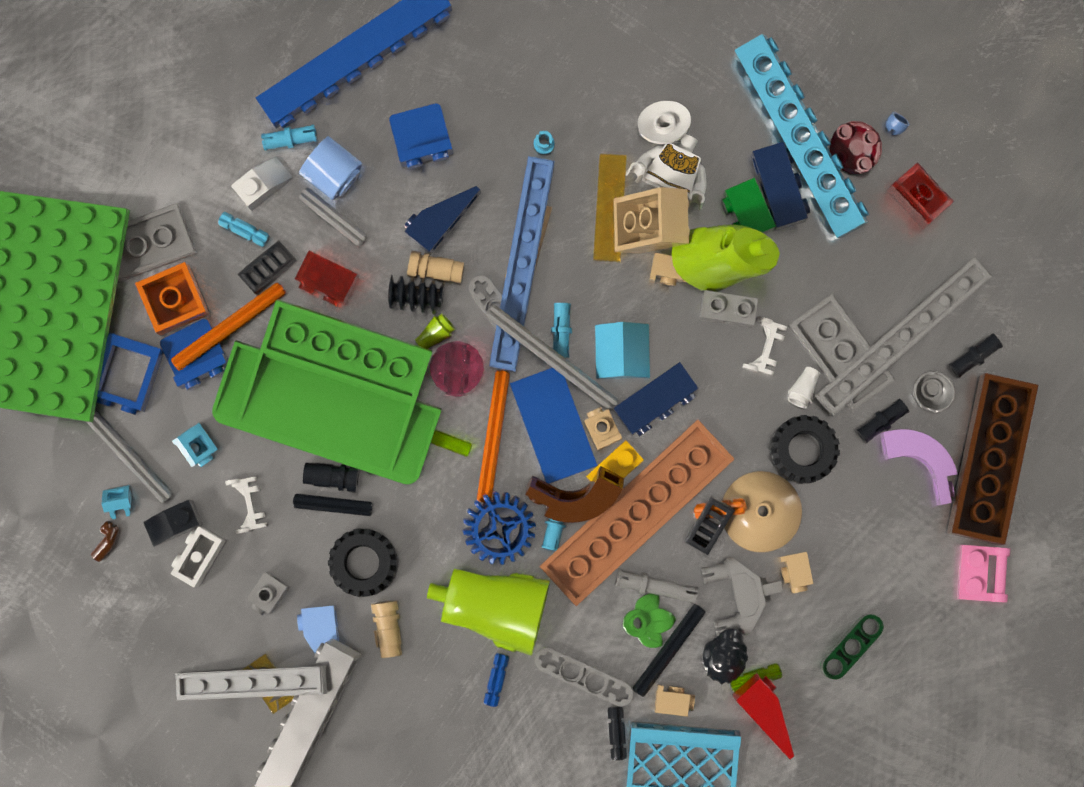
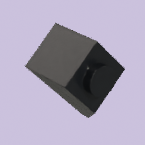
[143,500,203,547]

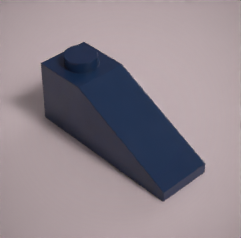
[404,186,481,255]

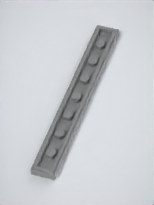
[815,257,993,416]

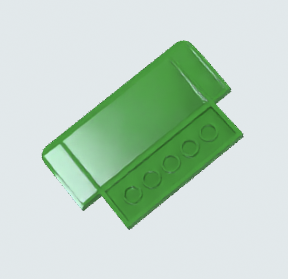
[212,299,442,484]

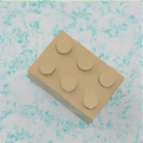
[613,187,690,254]

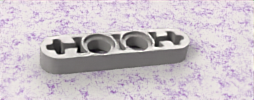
[534,648,633,707]

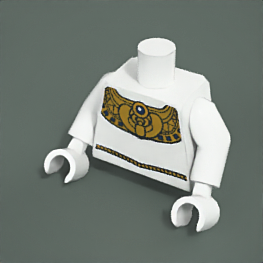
[626,134,707,211]

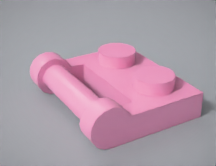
[957,545,1011,603]

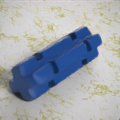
[484,653,509,707]

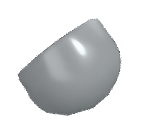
[913,370,956,413]

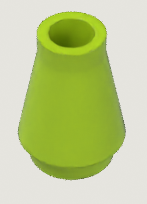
[415,313,456,349]

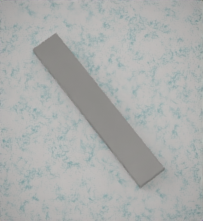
[175,666,327,701]

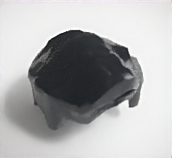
[702,628,748,685]

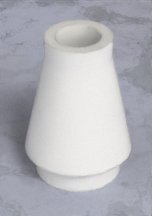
[787,367,820,409]

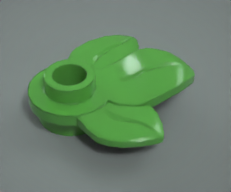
[623,594,676,648]

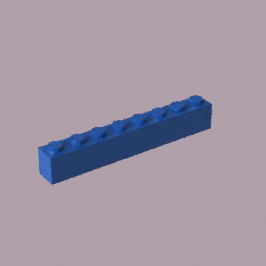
[255,0,452,129]

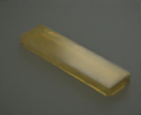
[593,154,627,263]

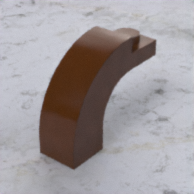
[525,466,624,523]

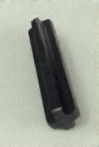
[293,494,373,516]

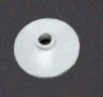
[638,101,691,144]

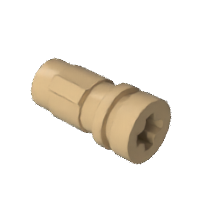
[407,250,464,283]
[371,600,402,658]

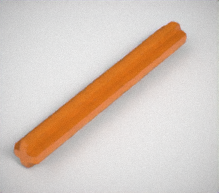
[171,283,285,371]
[477,370,510,503]

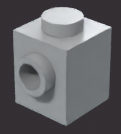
[247,572,290,615]

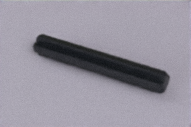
[633,604,706,697]

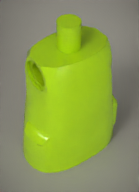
[672,225,780,292]
[427,569,550,656]

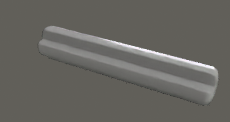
[299,188,367,246]

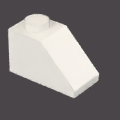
[231,157,293,211]

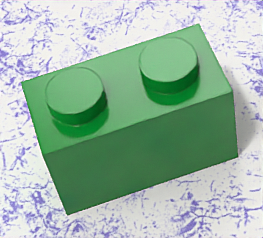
[721,177,776,234]

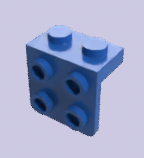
[389,103,453,169]
[160,319,228,390]

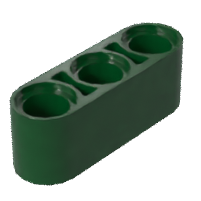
[820,614,884,680]

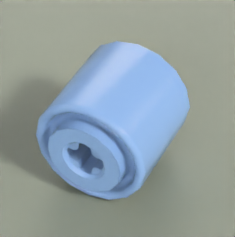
[299,136,362,200]

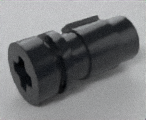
[302,462,360,493]

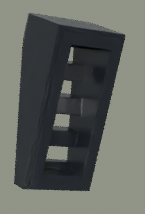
[237,240,297,296]
[685,496,735,555]

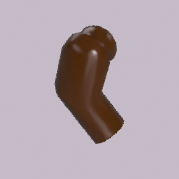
[91,521,119,562]

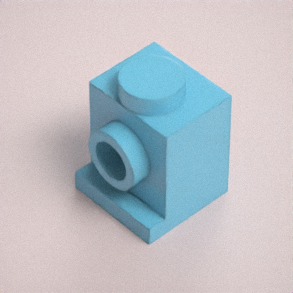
[172,423,218,467]

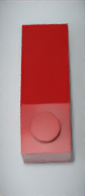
[732,673,794,760]

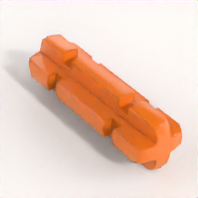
[694,498,747,519]

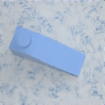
[297,605,339,653]

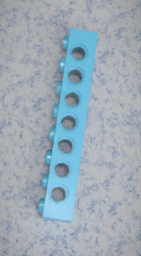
[735,34,869,238]

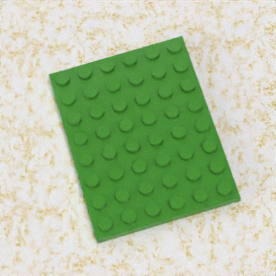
[0,191,130,423]

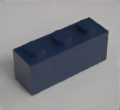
[751,142,810,231]
[613,362,699,437]

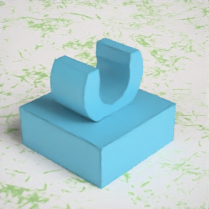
[101,485,132,519]

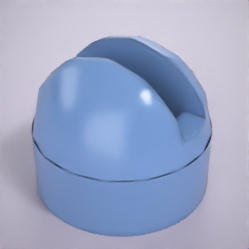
[886,112,910,135]

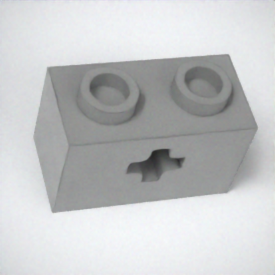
[699,290,758,328]

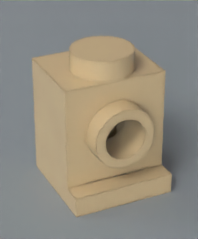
[649,253,687,286]
[584,407,622,451]
[778,552,813,593]
[654,684,695,717]

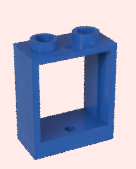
[96,333,164,415]

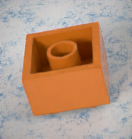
[135,262,210,336]

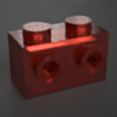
[295,250,359,307]

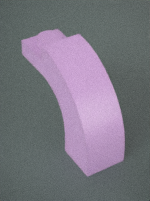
[880,429,957,506]

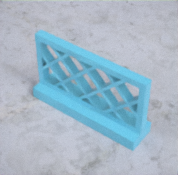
[626,722,741,787]

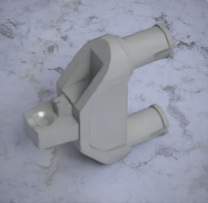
[701,557,783,636]

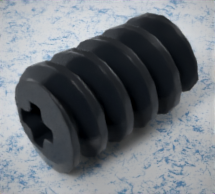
[388,275,445,315]

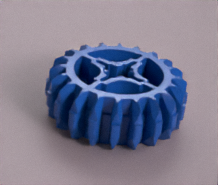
[462,491,536,565]

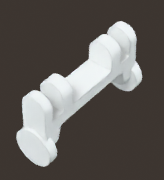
[742,316,788,376]
[225,476,268,534]

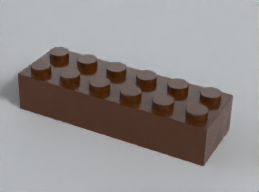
[947,373,1039,545]

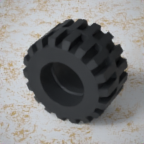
[769,415,840,484]
[328,529,398,597]

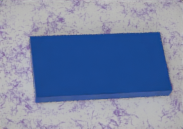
[510,368,597,484]

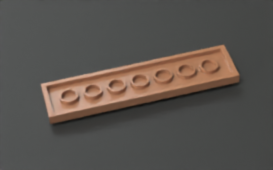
[539,420,734,606]

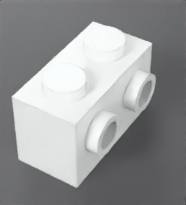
[171,526,226,588]

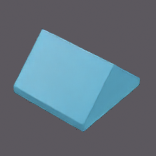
[595,322,650,379]

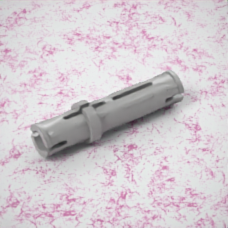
[615,569,698,604]

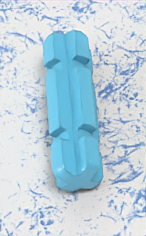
[218,212,269,247]

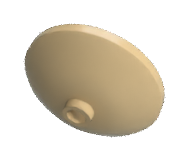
[722,471,802,552]

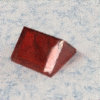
[887,162,954,230]

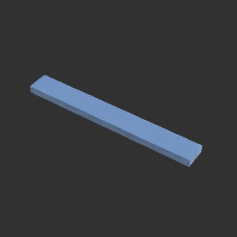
[489,156,555,372]

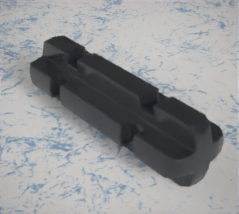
[607,706,627,761]

